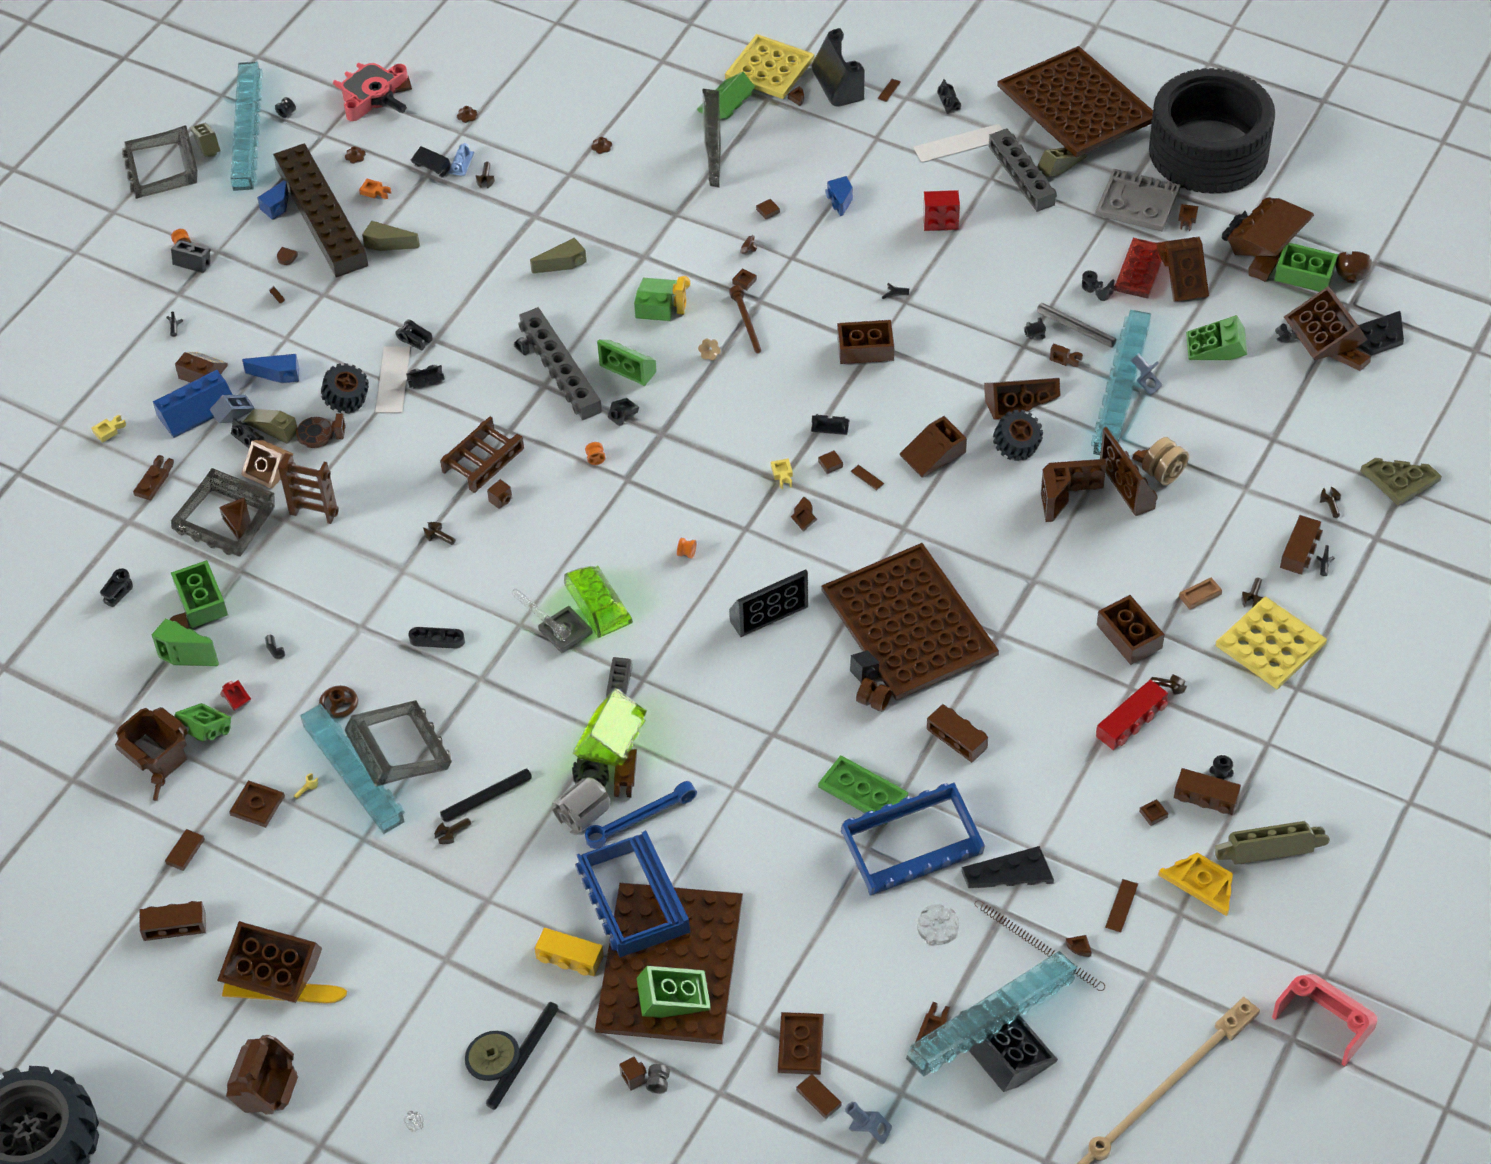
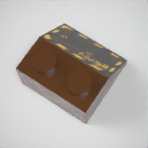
[175,352,228,383]

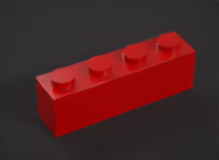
[1096,679,1168,751]

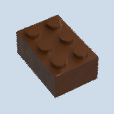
[837,320,894,364]
[1097,595,1165,665]

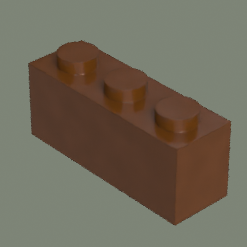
[1280,515,1323,575]
[927,704,988,763]
[1174,768,1241,815]
[139,901,206,941]

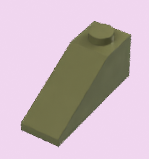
[190,122,221,157]
[1038,148,1087,177]
[362,220,420,251]
[530,237,587,274]
[243,409,297,444]

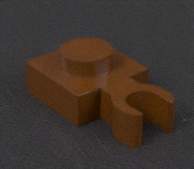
[1178,204,1199,231]

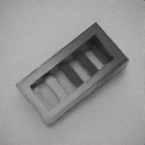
[606,657,633,699]

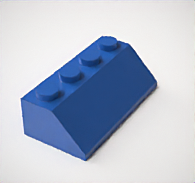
[153,370,233,438]

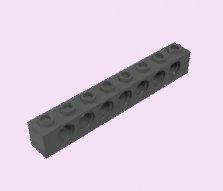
[518,307,602,420]

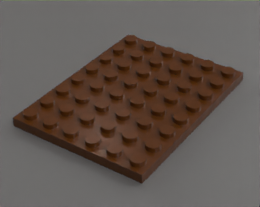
[997,46,1153,158]
[821,543,999,700]
[595,883,743,1045]

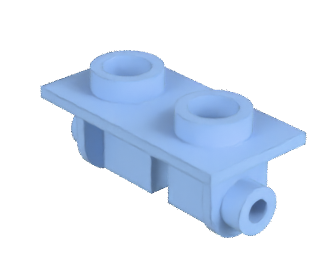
[448,143,474,176]

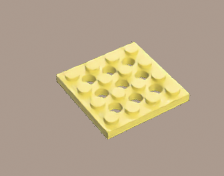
[725,34,814,99]
[1215,596,1327,689]

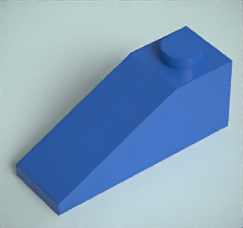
[242,354,299,383]

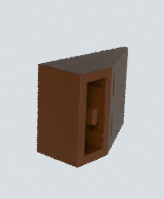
[899,416,967,478]

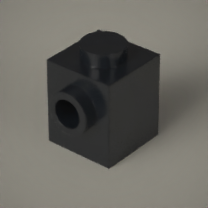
[850,650,879,683]

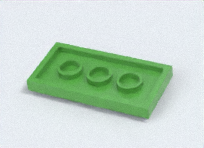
[818,755,908,825]

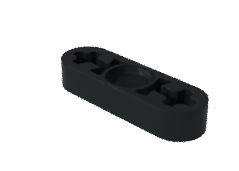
[408,627,465,649]

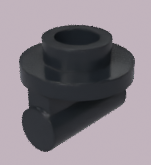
[1275,323,1293,342]

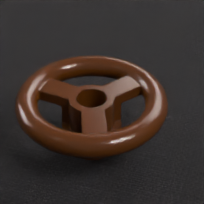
[319,685,358,719]

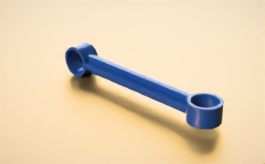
[585,781,697,849]

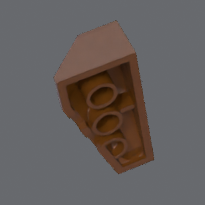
[984,378,1061,420]

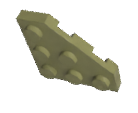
[1360,458,1442,506]

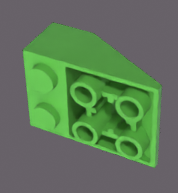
[1186,315,1247,360]
[151,618,219,666]

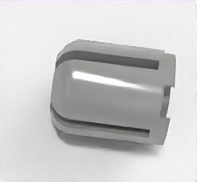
[552,777,610,835]

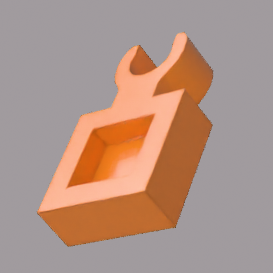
[359,178,392,199]

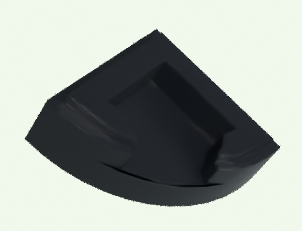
[514,337,530,355]

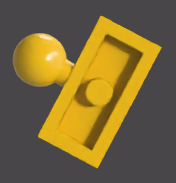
[673,276,691,315]

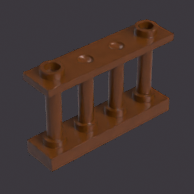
[440,416,524,493]
[278,453,339,524]

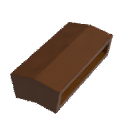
[1248,249,1283,282]

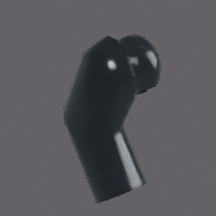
[265,634,285,659]

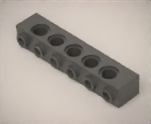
[989,128,1057,212]

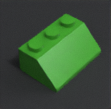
[697,71,755,120]
[597,339,656,386]

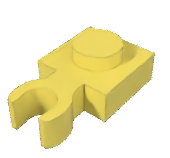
[91,415,126,443]
[771,458,793,489]

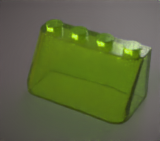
[572,688,647,766]

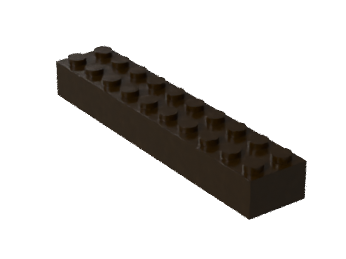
[273,143,368,278]

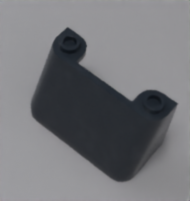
[812,28,865,107]

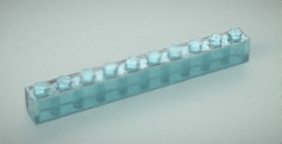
[230,62,263,191]
[1091,310,1151,455]
[906,951,1077,1077]

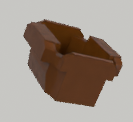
[115,707,188,778]
[226,1035,298,1115]

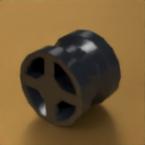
[275,97,296,118]

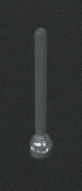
[512,589,571,641]

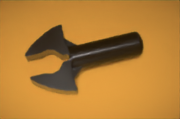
[475,162,495,189]
[1320,487,1341,518]
[423,522,456,545]
[1241,577,1263,608]
[1150,674,1187,695]
[434,818,471,844]

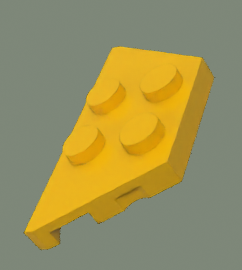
[1158,852,1233,916]

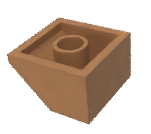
[241,440,293,489]

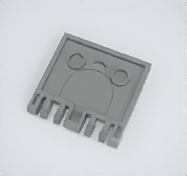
[1095,169,1181,232]

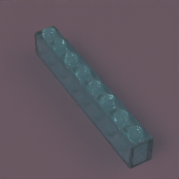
[300,704,405,834]

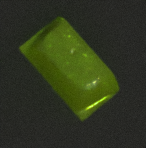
[564,566,633,638]

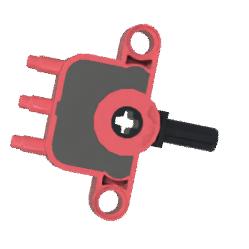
[333,63,408,121]

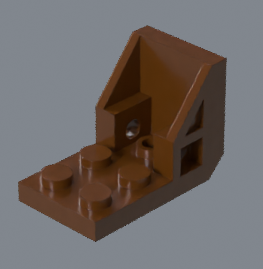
[1156,236,1209,302]
[1041,459,1106,522]

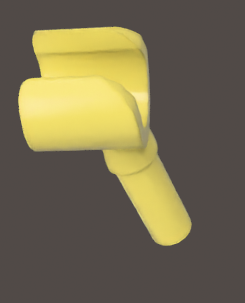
[294,773,318,799]

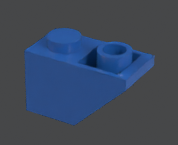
[825,176,853,216]

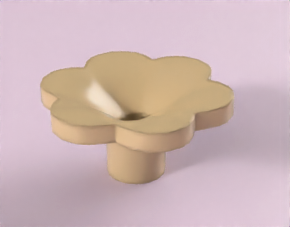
[698,338,721,360]

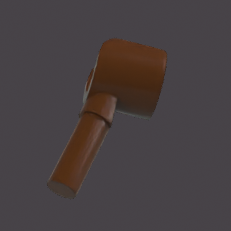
[151,772,166,801]

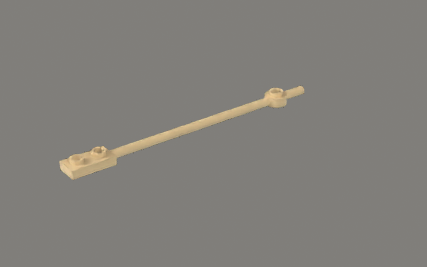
[1077,997,1260,1164]

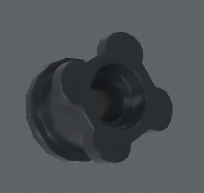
[1024,317,1046,340]
[1209,755,1234,780]

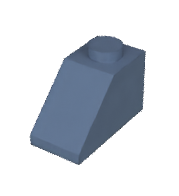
[210,395,255,423]

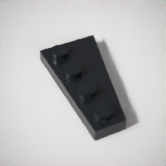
[961,846,1054,888]

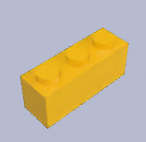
[534,927,604,977]

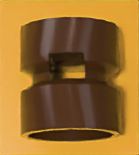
[856,678,892,712]

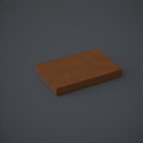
[778,1012,824,1075]

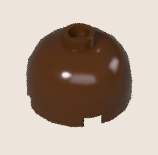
[1336,251,1372,283]

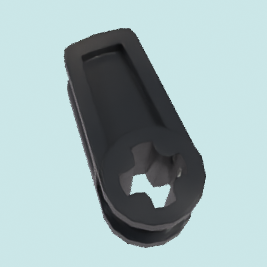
[395,319,433,351]
[100,568,133,607]

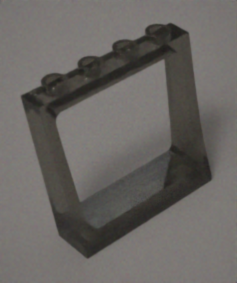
[702,88,721,188]
[122,125,198,199]
[171,468,275,557]
[344,700,452,787]

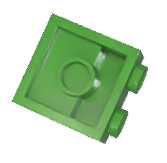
[174,703,231,741]

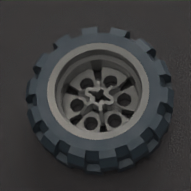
[0,1066,99,1164]

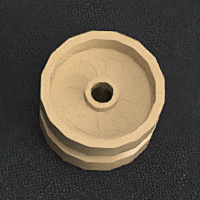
[1142,437,1189,485]

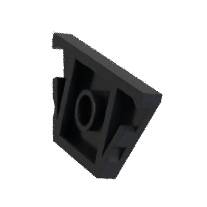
[1356,311,1404,356]

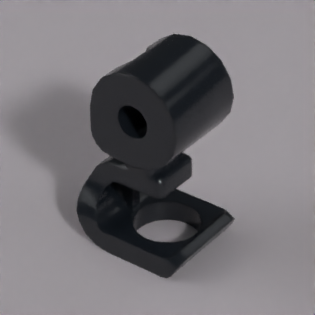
[1082,271,1115,301]

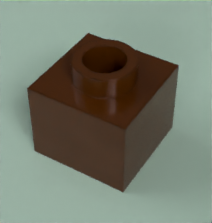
[487,479,512,509]
[619,1056,647,1091]

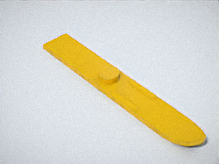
[222,983,347,1003]

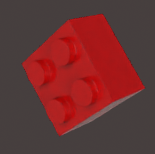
[923,190,960,231]

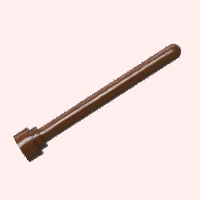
[729,285,761,353]

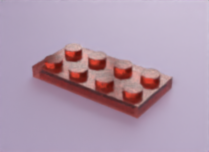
[1114,237,1162,299]

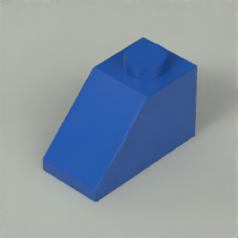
[257,180,289,220]

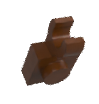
[1050,343,1083,367]

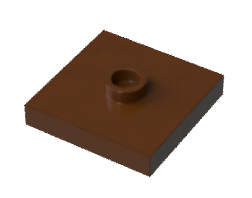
[229,780,285,828]

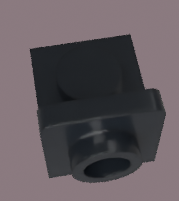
[608,398,639,426]

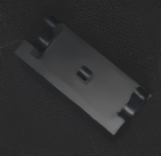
[410,146,451,178]
[171,240,211,273]

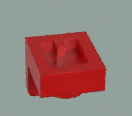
[220,680,251,711]

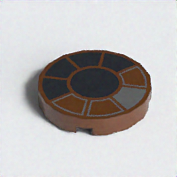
[296,417,333,448]

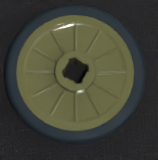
[465,1031,520,1081]

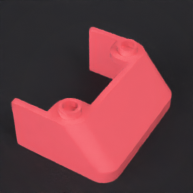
[1272,974,1377,1066]

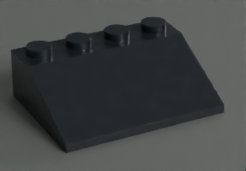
[729,569,808,637]
[951,997,1058,1092]

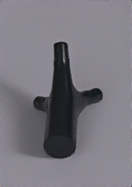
[882,283,910,299]
[166,311,183,337]
[1316,545,1335,576]

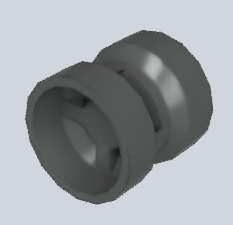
[646,1064,670,1094]

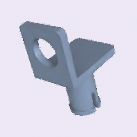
[1130,353,1162,395]
[845,1102,892,1144]

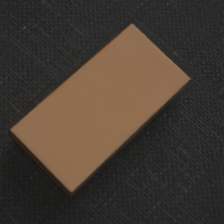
[1179,577,1222,610]

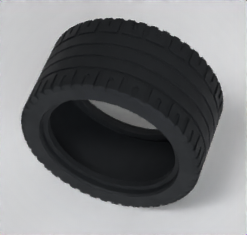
[1149,68,1275,194]

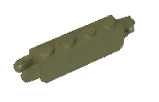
[1215,821,1330,865]

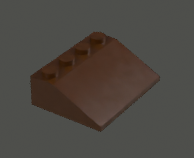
[1227,197,1314,256]
[1284,286,1367,361]
[1100,427,1158,516]
[217,921,322,1003]

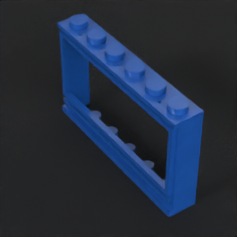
[841,782,985,896]
[575,830,691,957]

